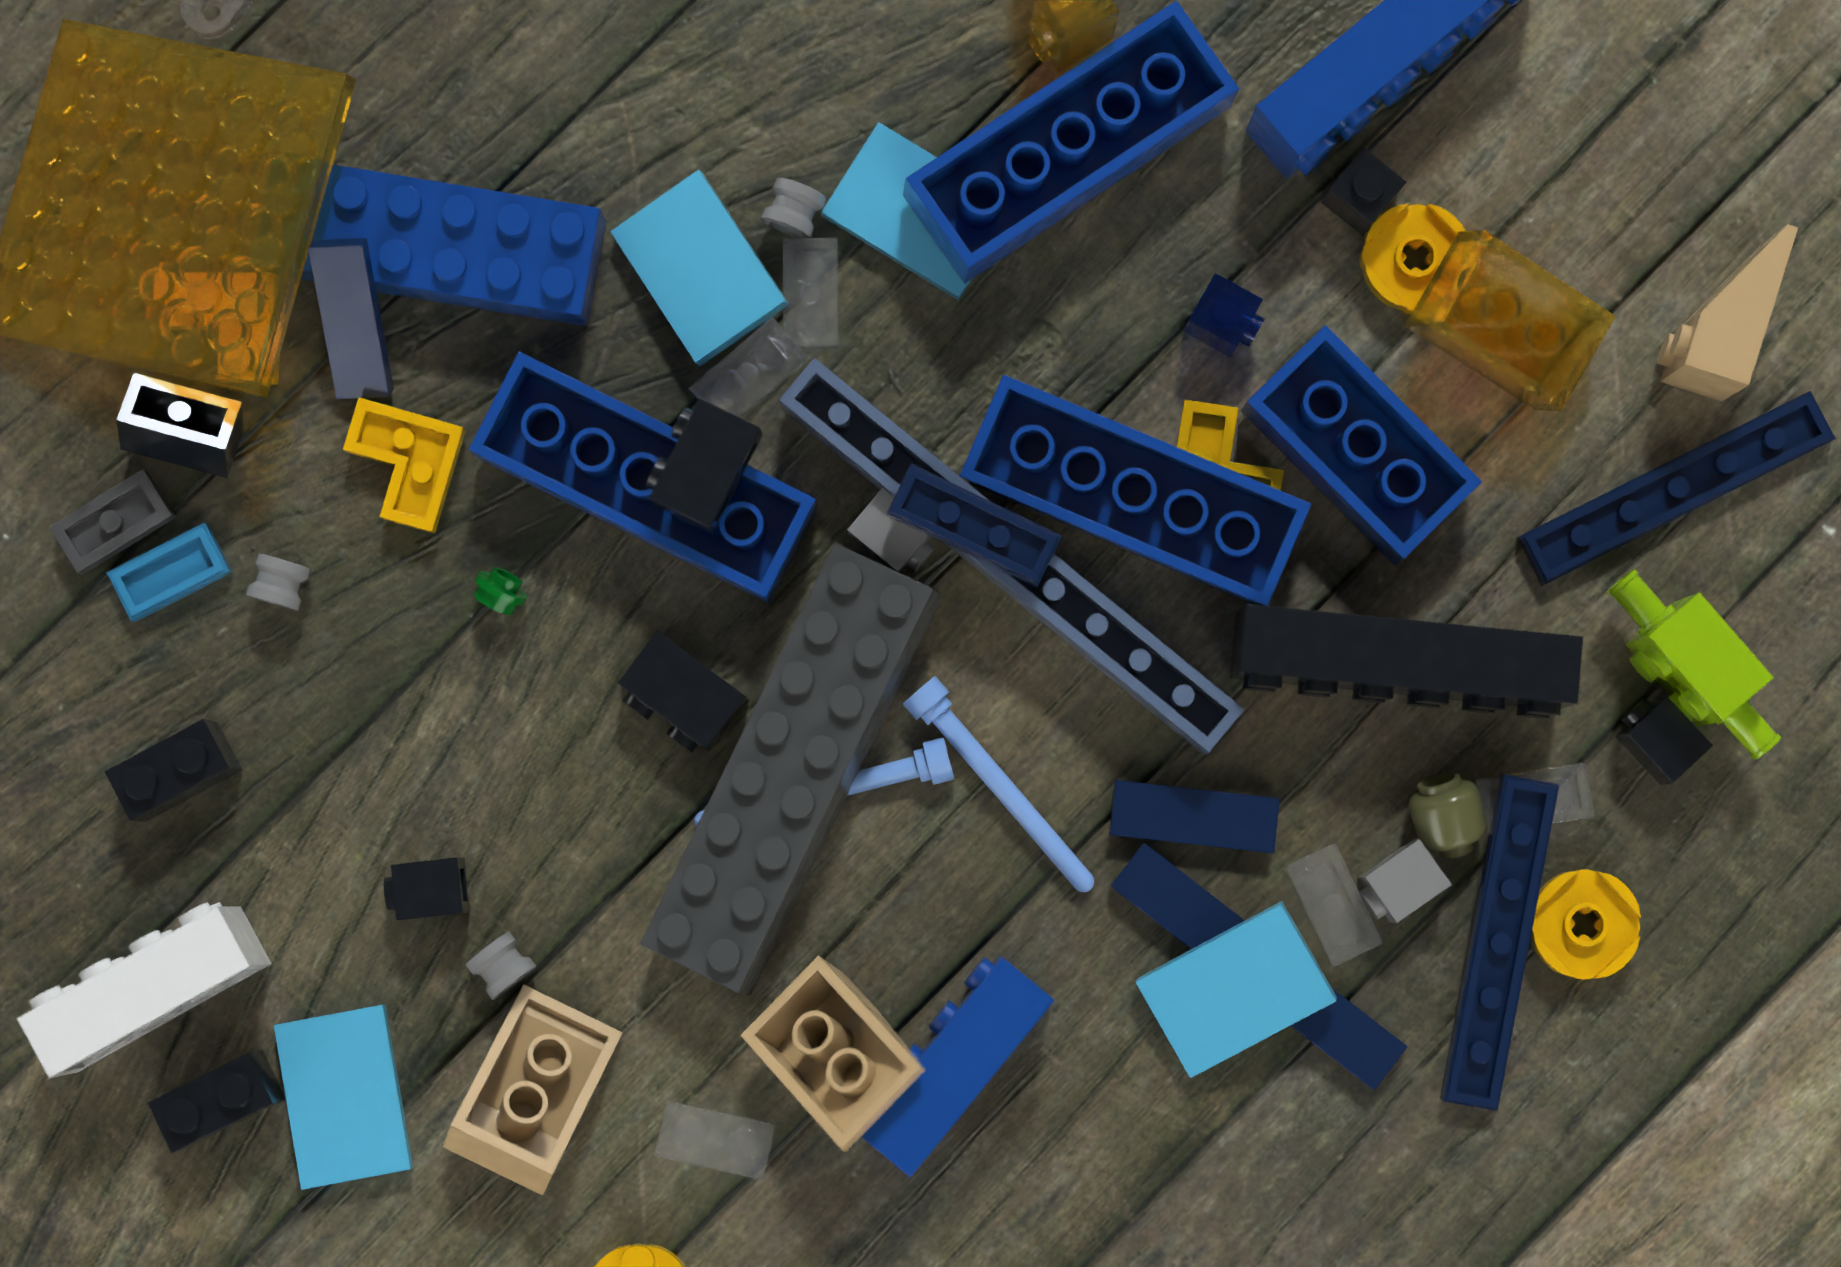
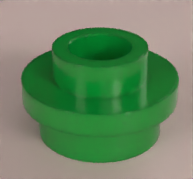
[473,567,527,615]

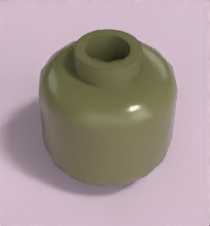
[1409,772,1488,858]

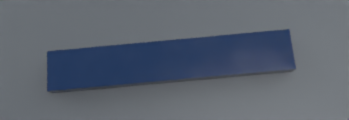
[1517,391,1836,586]
[1440,773,1559,1111]
[1110,843,1408,1090]

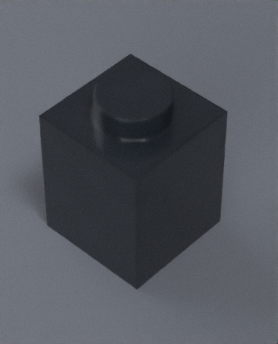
[1322,148,1407,237]
[1616,697,1713,785]
[384,857,470,920]

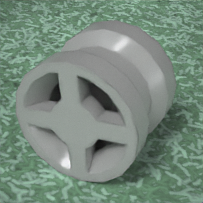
[760,178,827,240]
[245,553,311,611]
[466,931,536,1000]

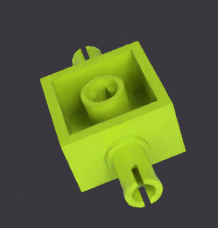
[1607,569,1782,760]

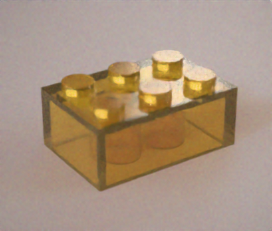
[1405,230,1616,411]

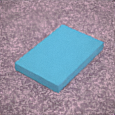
[821,122,973,301]
[610,169,789,366]
[1136,901,1337,1078]
[274,1004,414,1190]

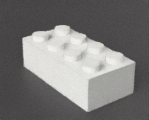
[17,902,272,1078]

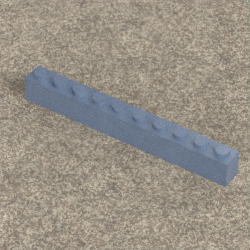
[779,358,1244,755]

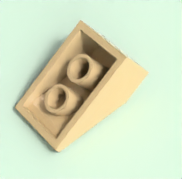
[1658,224,1798,402]
[740,955,925,1152]
[443,984,623,1196]

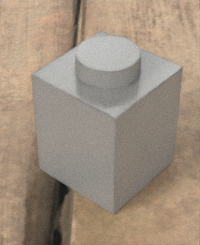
[847,488,934,574]
[1358,839,1452,923]

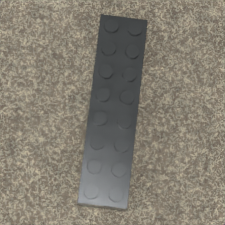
[640,543,942,995]

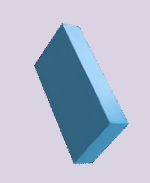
[107,522,233,622]

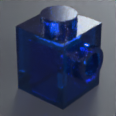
[1183,273,1265,358]

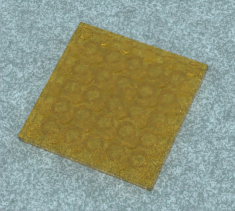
[0,19,356,398]

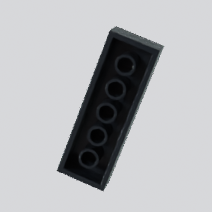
[1230,604,1583,718]

